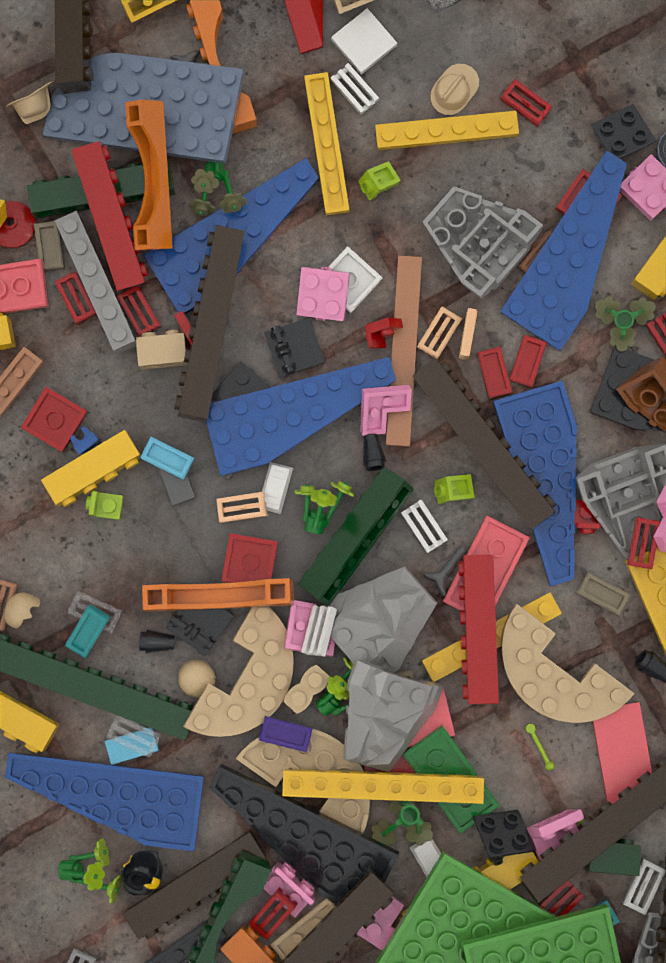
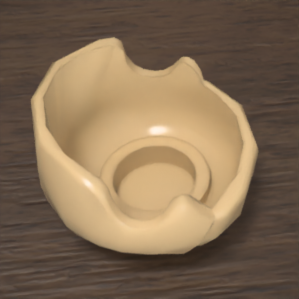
[4,592,40,629]
[178,659,216,698]

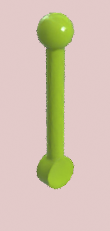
[525,723,555,771]

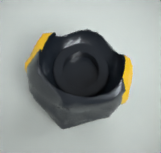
[121,850,163,896]

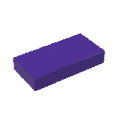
[258,716,313,753]

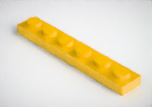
[304,72,349,216]
[375,111,519,151]
[421,592,562,682]

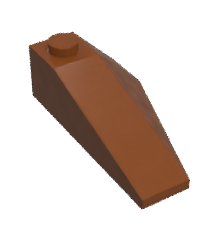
[616,356,666,432]

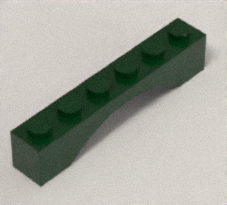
[188,850,272,963]

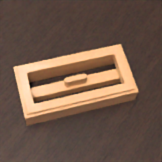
[417,307,462,359]
[458,308,477,360]
[216,492,268,523]

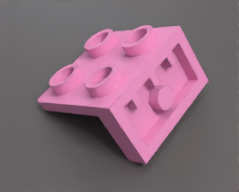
[527,809,584,862]
[263,861,315,917]

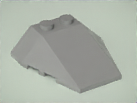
[576,443,666,559]

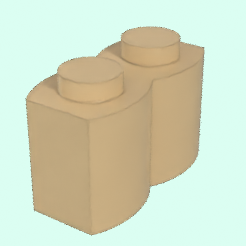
[284,665,330,714]

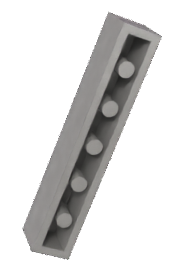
[55,211,137,355]

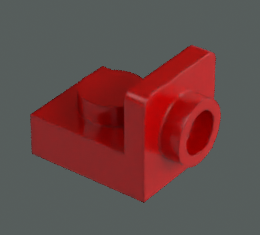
[365,318,403,349]
[574,500,601,534]

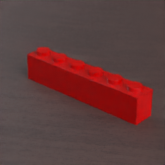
[71,141,148,291]
[458,554,499,705]

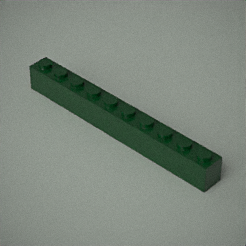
[0,633,194,741]

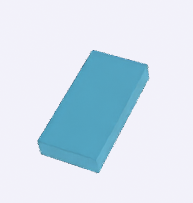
[140,437,195,480]
[105,727,159,765]

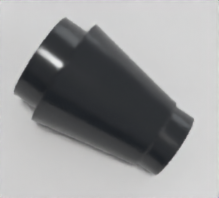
[363,434,387,471]
[139,629,175,654]
[635,650,666,683]

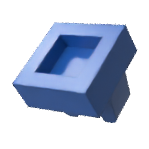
[70,427,102,456]

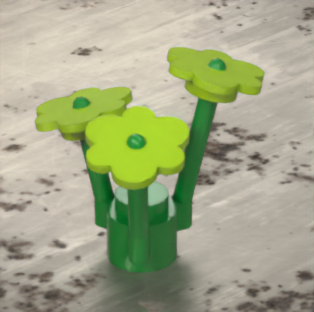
[58,838,121,904]

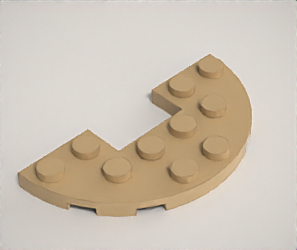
[501,604,635,723]
[183,607,294,737]
[236,729,370,833]

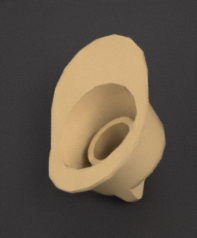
[431,64,479,115]
[6,80,55,124]

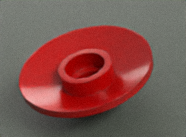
[0,201,36,248]

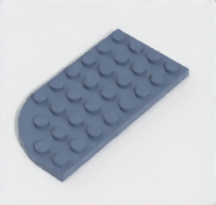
[43,53,245,164]

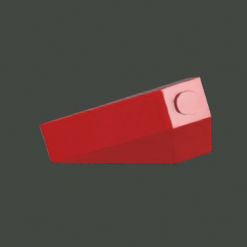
[283,0,323,55]

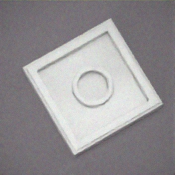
[331,8,397,75]
[329,246,383,314]

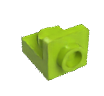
[358,161,401,201]
[434,474,475,504]
[86,491,124,520]

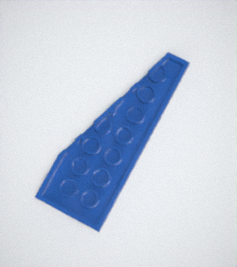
[500,151,627,351]
[144,158,319,314]
[207,357,396,476]
[493,381,577,586]
[5,752,204,851]

